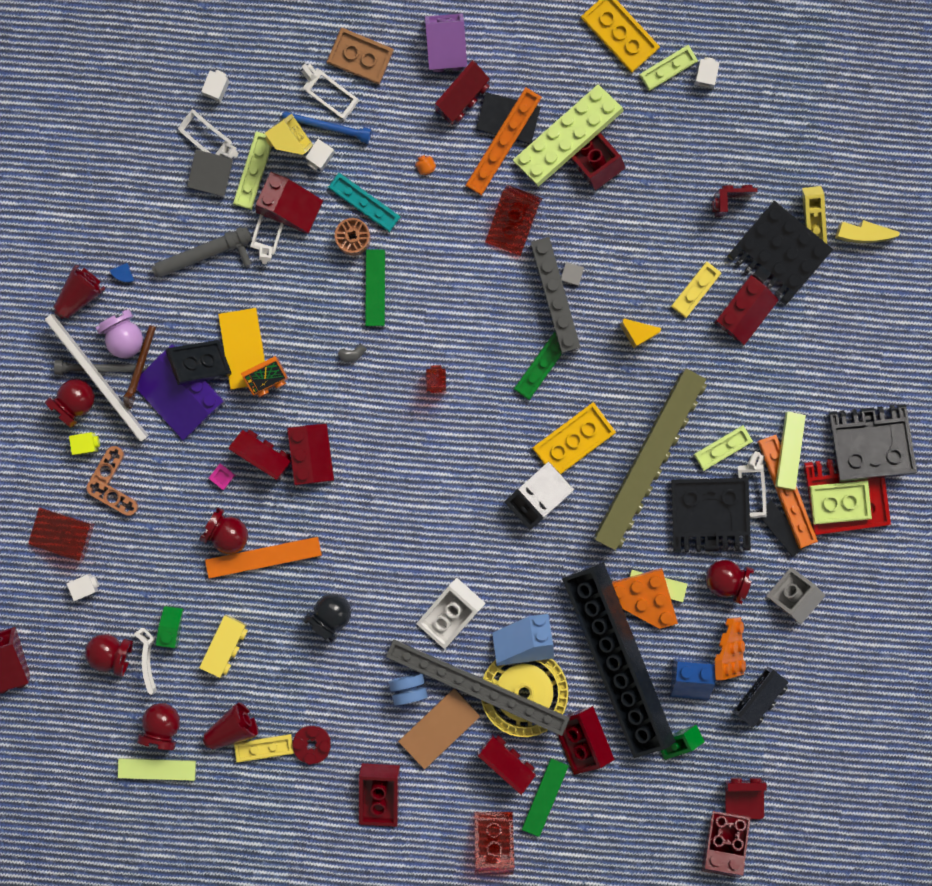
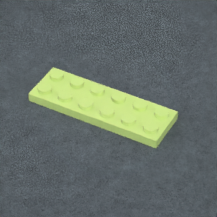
[513,85,624,187]

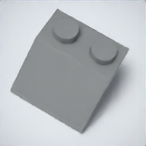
[767,567,826,625]

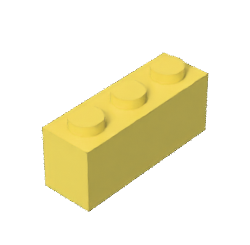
[199,615,248,678]

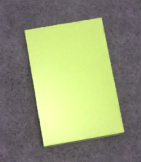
[809,481,872,524]

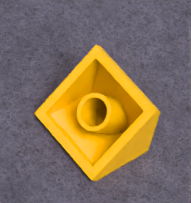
[620,319,661,348]

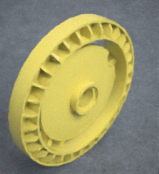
[481,659,569,737]

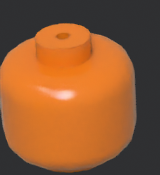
[415,155,436,176]

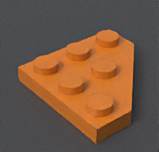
[612,568,678,629]
[715,617,746,680]

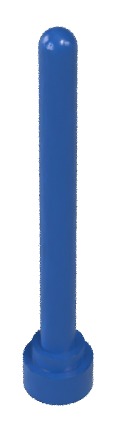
[281,112,372,144]

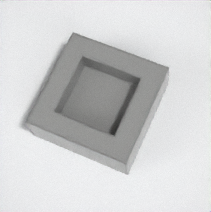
[561,262,584,286]

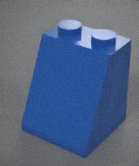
[670,658,716,700]

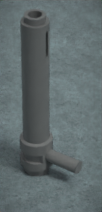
[151,226,252,277]

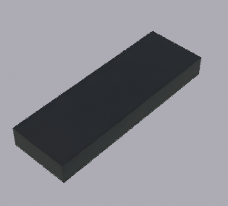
[757,500,805,557]

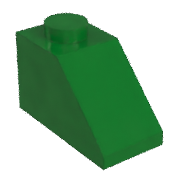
[156,606,184,648]
[661,725,705,760]

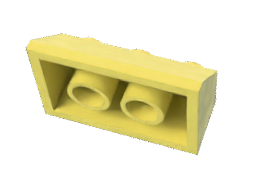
[265,114,313,155]

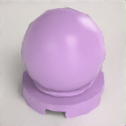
[95,310,143,359]

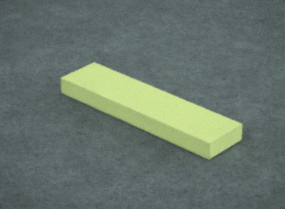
[233,131,272,210]
[775,412,806,490]
[118,758,196,781]

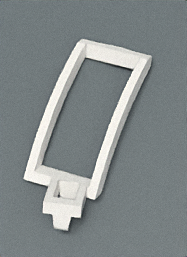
[301,64,359,120]
[178,109,239,159]
[250,215,284,264]
[738,451,767,518]
[134,628,157,695]

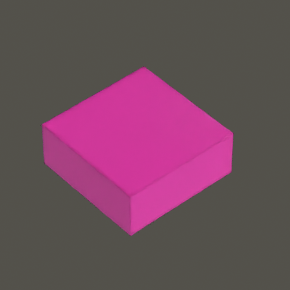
[208,463,236,490]

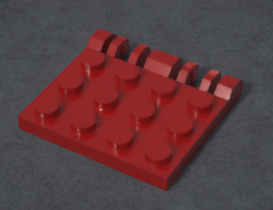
[804,459,891,535]

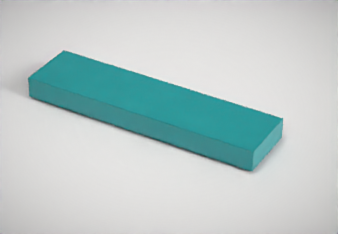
[328,172,401,233]

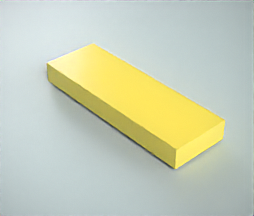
[671,262,721,318]
[234,734,294,762]

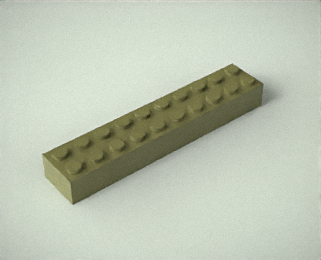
[593,368,707,551]

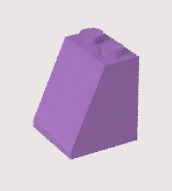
[425,13,467,72]

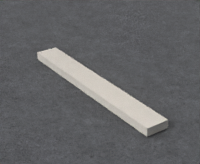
[45,314,149,441]

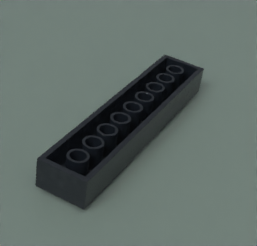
[562,562,676,758]

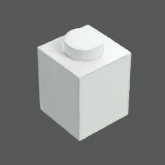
[694,57,719,89]
[201,70,230,102]
[305,139,335,171]
[67,574,99,601]

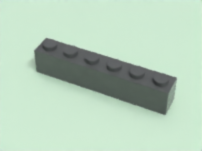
[530,237,581,354]

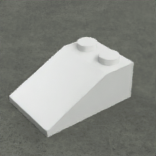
[416,578,485,649]

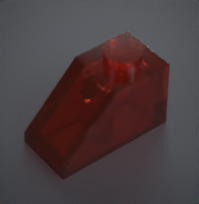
[426,365,446,393]

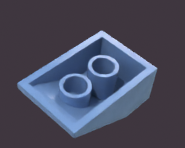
[492,614,554,666]

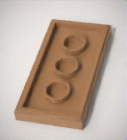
[398,688,480,770]

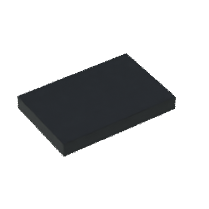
[476,92,541,144]
[165,340,232,385]

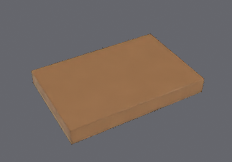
[327,27,394,85]

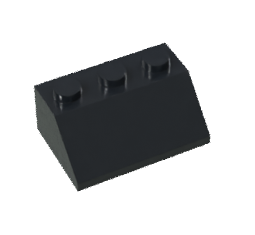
[732,667,789,728]

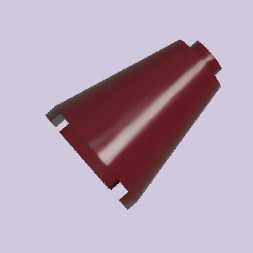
[54,265,105,319]
[203,702,259,750]

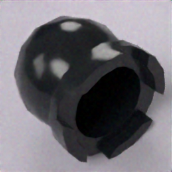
[303,593,352,643]

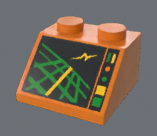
[241,356,289,397]

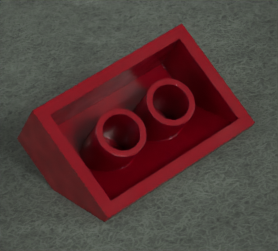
[435,60,490,126]
[714,275,779,346]
[287,424,334,485]
[228,429,292,481]
[558,706,615,775]
[477,734,536,795]

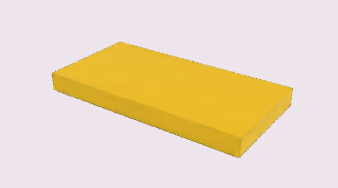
[580,0,660,74]
[218,308,265,390]
[532,402,616,474]

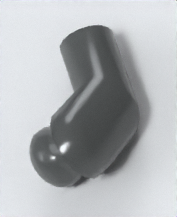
[338,343,367,362]

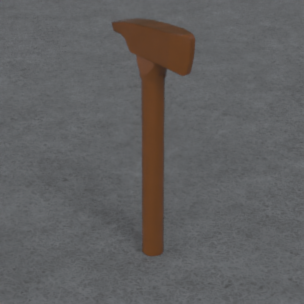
[123,325,156,409]

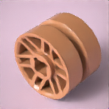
[335,218,371,256]

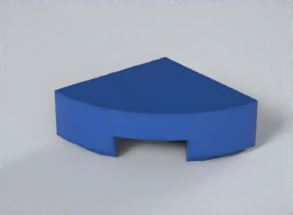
[109,263,135,283]

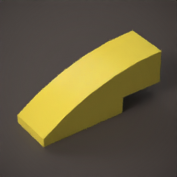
[835,220,900,243]

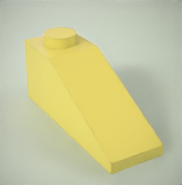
[802,186,827,243]

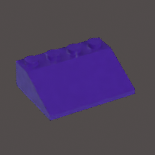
[137,344,226,441]

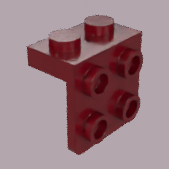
[711,185,758,217]
[725,777,767,819]

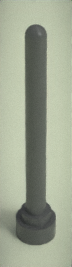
[54,360,148,375]

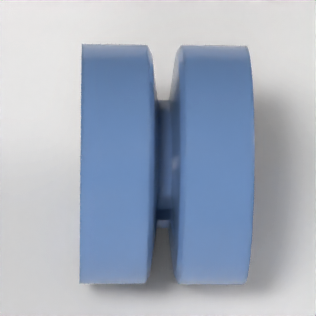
[388,673,428,706]

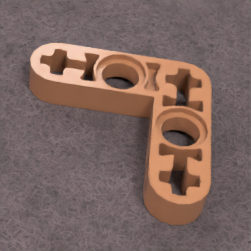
[87,446,138,516]

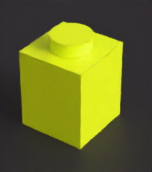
[69,432,100,455]

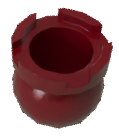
[45,379,95,428]
[199,507,249,554]
[705,560,754,605]
[84,634,133,677]
[137,703,180,750]

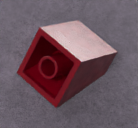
[0,627,30,694]

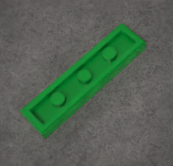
[366,249,385,326]
[514,332,562,400]
[522,758,569,837]

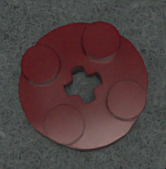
[292,725,331,764]

